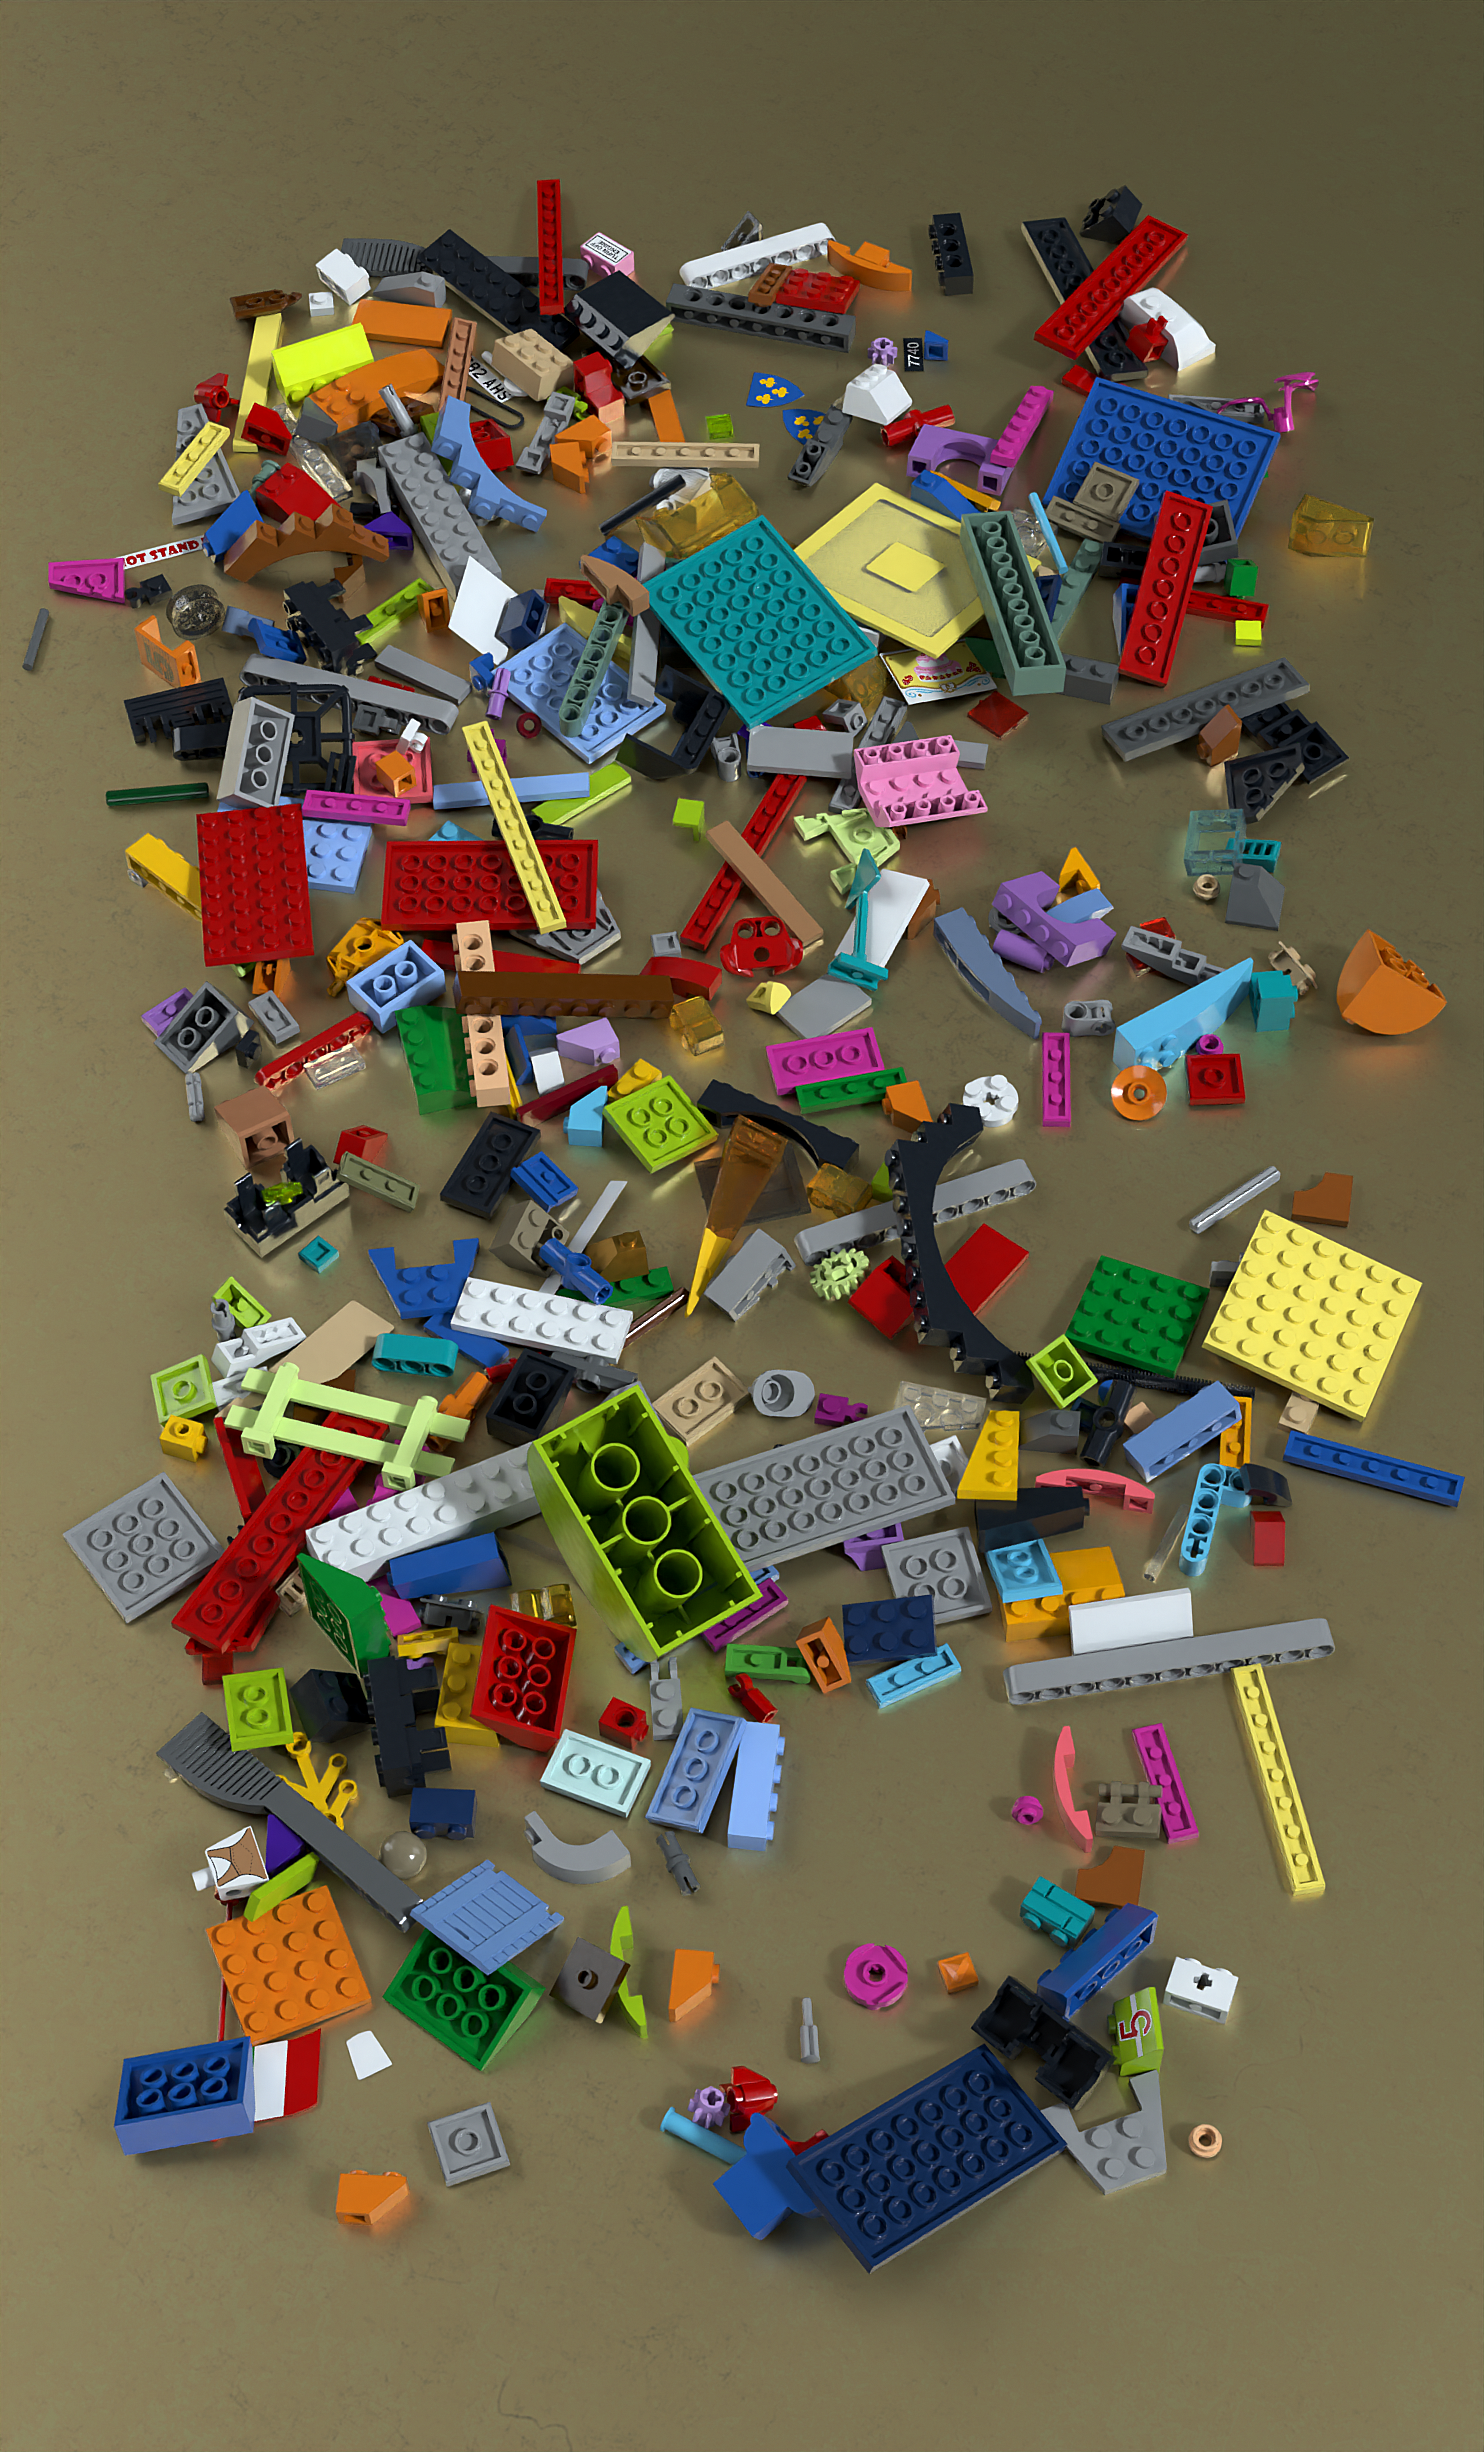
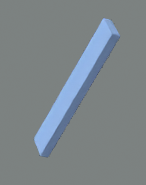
[433,772,590,810]

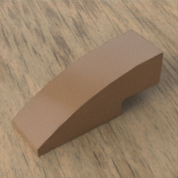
[580,554,650,617]

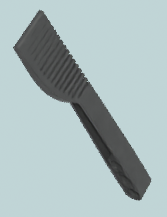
[340,238,589,291]
[156,1712,424,1933]

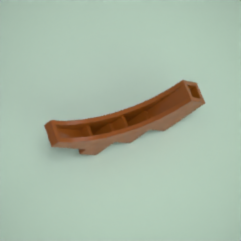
[224,503,389,583]

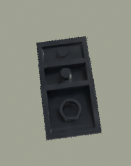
[1240,702,1349,784]

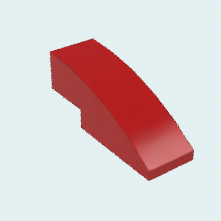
[639,956,722,1001]

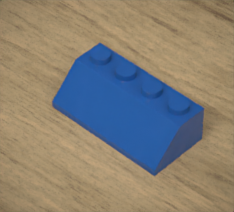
[1037,1903,1158,2019]

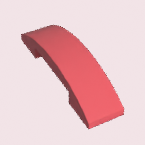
[1035,1469,1155,1514]
[1053,1726,1093,1853]

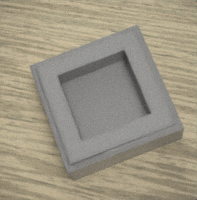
[650,931,681,958]

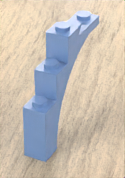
[431,395,547,533]

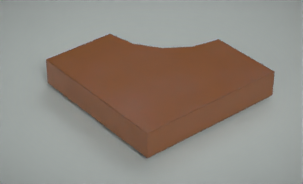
[1291,1172,1353,1227]
[1075,1846,1145,1910]

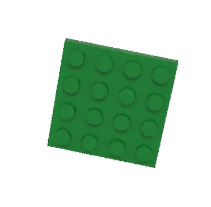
[1065,1255,1210,1379]

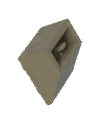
[489,1199,570,1278]

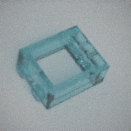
[1183,809,1247,876]

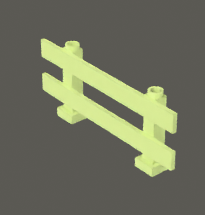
[224,1362,470,1492]

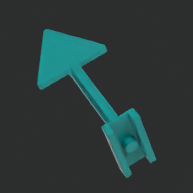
[827,848,888,992]

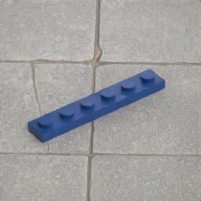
[1283,1430,1465,1507]

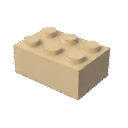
[491,329,574,402]

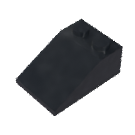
[485,1348,577,1446]

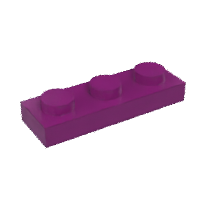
[700,1578,788,1652]

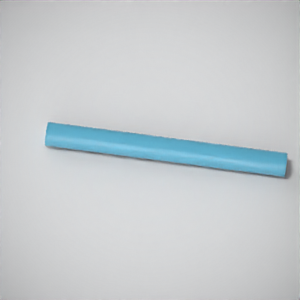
[1028,492,1068,574]

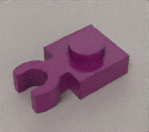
[814,1393,868,1428]

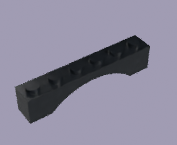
[697,1079,859,1184]

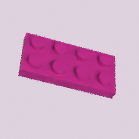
[766,1027,885,1096]

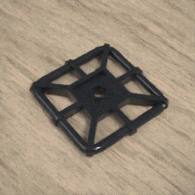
[237,682,355,796]

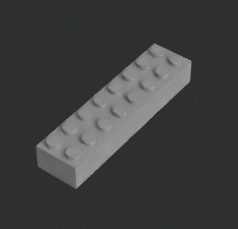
[378,432,502,602]

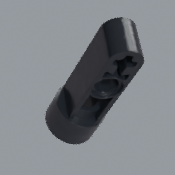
[172,722,231,761]

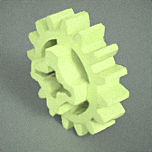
[810,1248,872,1300]

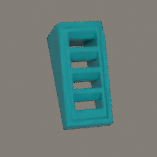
[1222,838,1282,873]

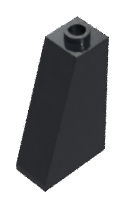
[974,1486,1090,1552]

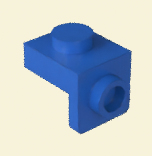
[469,652,495,698]

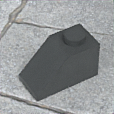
[1018,1409,1080,1455]

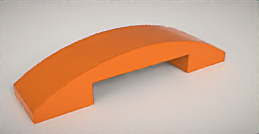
[827,240,912,292]

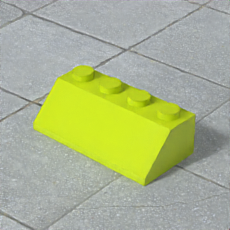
[271,322,374,405]

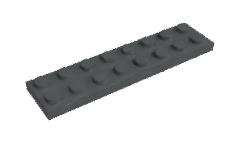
[1101,657,1309,762]

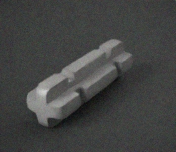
[185,1072,205,1122]

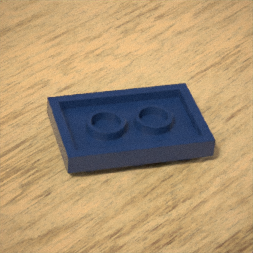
[842,1594,938,1666]

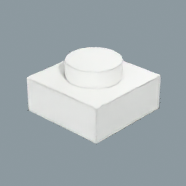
[309,292,334,317]

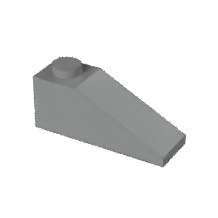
[373,272,447,308]

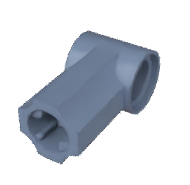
[222,606,275,638]

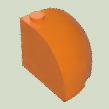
[1336,929,1447,1035]

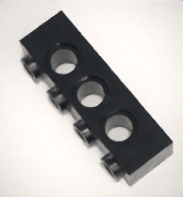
[928,213,974,296]

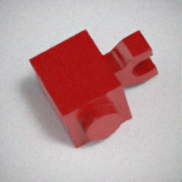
[1125,316,1169,363]

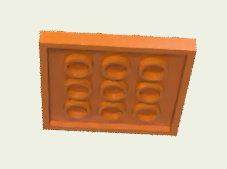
[206,1885,371,2047]

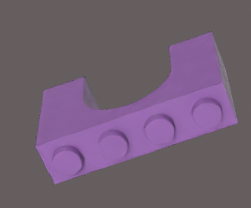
[906,424,1015,496]
[992,871,1116,967]

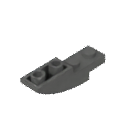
[788,406,853,487]

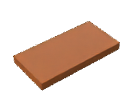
[351,299,452,348]

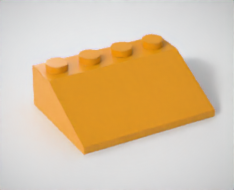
[995,1546,1125,1642]

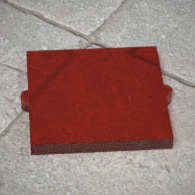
[967,690,1029,740]

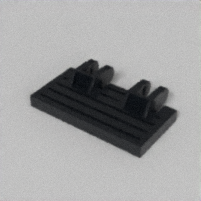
[124,677,233,744]

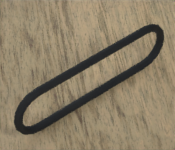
[466,386,524,429]

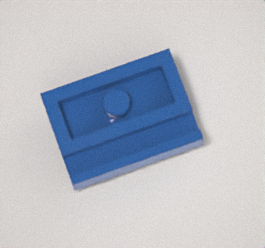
[510,1151,579,1213]

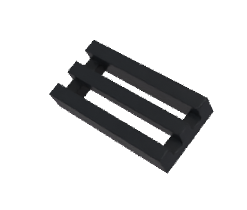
[324,752,357,794]

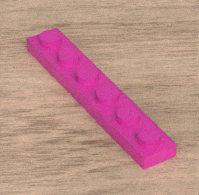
[990,386,1054,468]

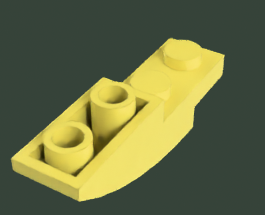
[558,596,632,664]

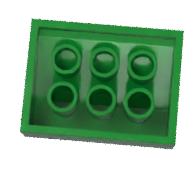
[394,1005,477,1115]
[296,1553,391,1678]
[382,1927,546,2071]

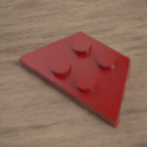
[185,1588,281,1655]

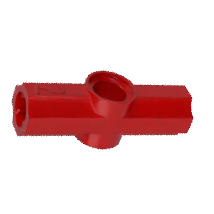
[880,404,955,447]

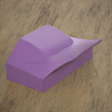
[843,1522,904,1571]

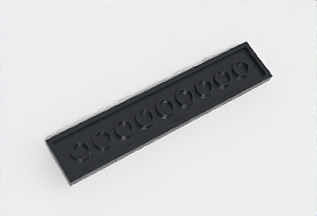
[1021,217,1148,382]

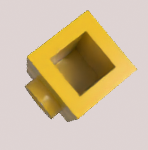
[159,1415,208,1463]

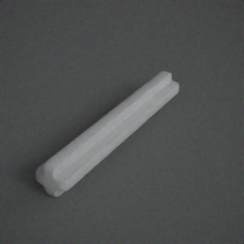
[1189,1166,1281,1234]

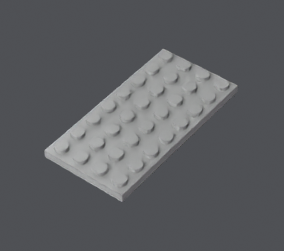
[692,1405,955,1573]

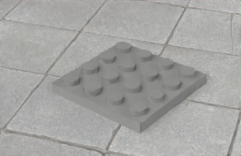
[63,1472,225,1624]

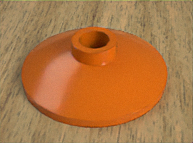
[1111,1065,1167,1121]

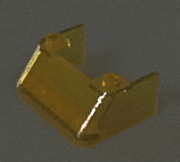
[634,472,760,559]

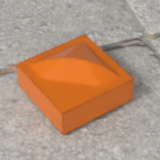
[937,1952,979,1994]

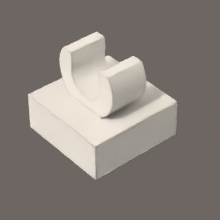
[395,718,428,755]

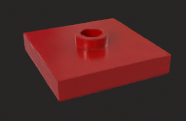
[1184,1053,1246,1105]

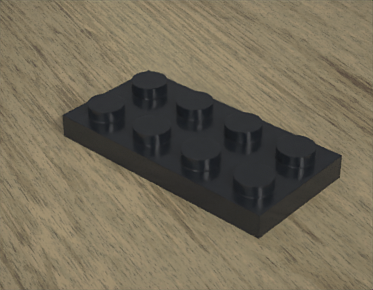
[440,1112,541,1220]

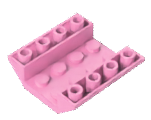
[854,735,988,827]

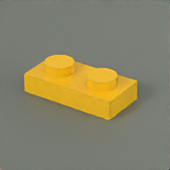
[607,1058,662,1103]
[397,1627,460,1659]

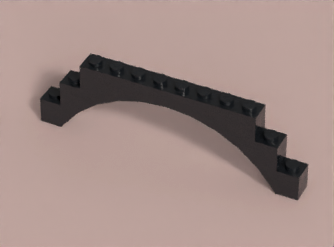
[884,1103,1035,1404]

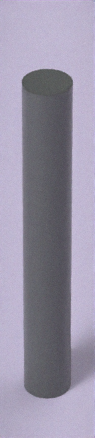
[22,608,49,671]

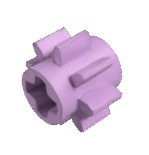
[868,338,897,367]
[688,2086,731,2129]

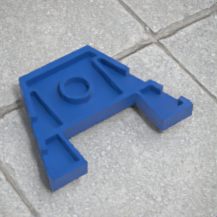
[368,1238,480,1319]

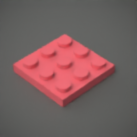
[353,737,433,804]

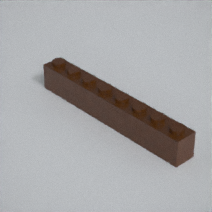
[452,971,675,1019]

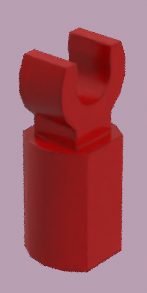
[728,1673,778,1723]

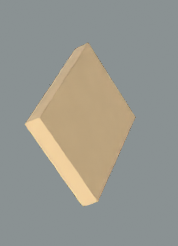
[652,1356,752,1448]

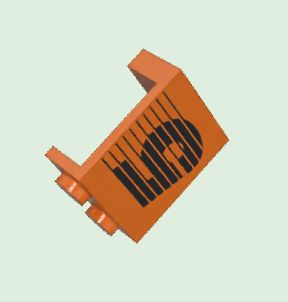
[134,615,201,688]

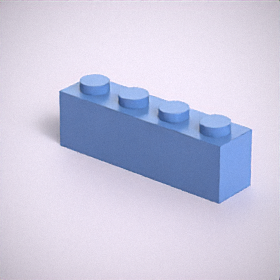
[1123,1380,1242,1483]

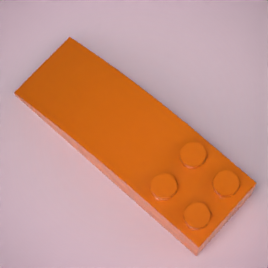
[307,349,445,443]

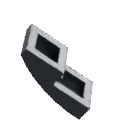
[1240,1463,1293,1507]

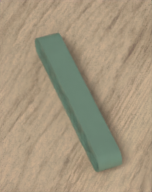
[559,599,630,738]

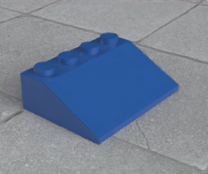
[114,2036,256,2156]

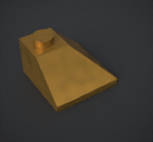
[582,1230,649,1283]

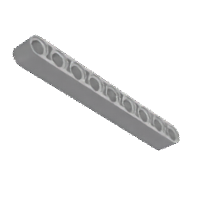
[239,653,459,735]
[794,1159,1037,1266]

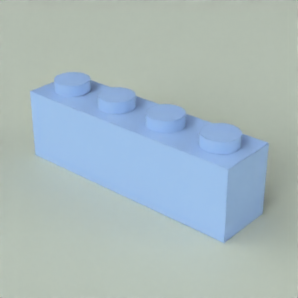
[727,1721,785,1851]

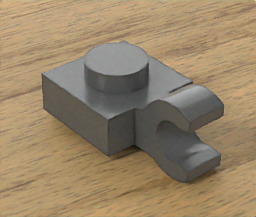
[352,704,402,736]

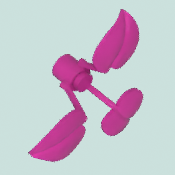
[1217,372,1319,433]

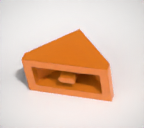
[252,958,291,998]

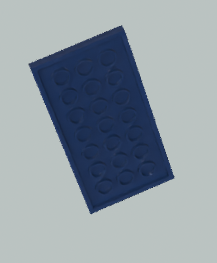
[786,2043,1068,2274]

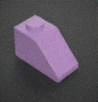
[556,1017,620,1066]

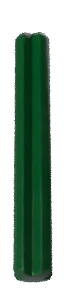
[105,782,209,806]

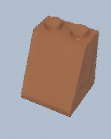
[214,1085,295,1170]

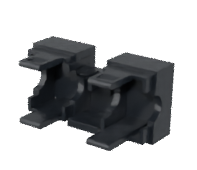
[283,579,377,678]
[224,1138,350,1258]
[363,1655,452,1798]
[971,1975,1118,2111]

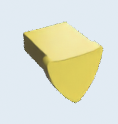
[746,981,791,1015]

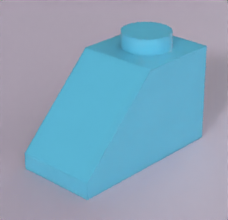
[563,1086,608,1147]

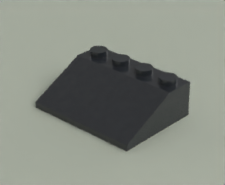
[562,270,675,370]

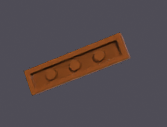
[748,263,793,307]

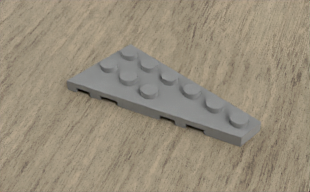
[172,403,240,526]

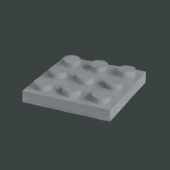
[881,1526,993,1625]

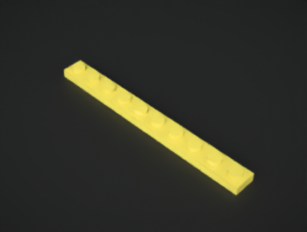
[462,721,566,935]

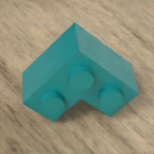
[1248,970,1298,1032]

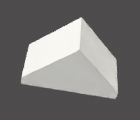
[528,1047,565,1098]

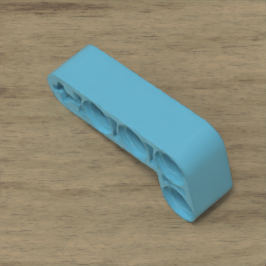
[1179,1463,1253,1577]

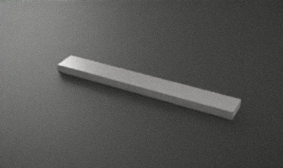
[627,542,666,708]

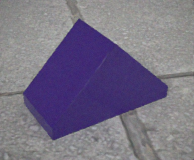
[363,511,414,551]
[265,1815,307,1880]

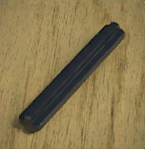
[599,474,686,536]

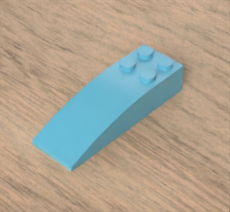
[1113,957,1254,1071]

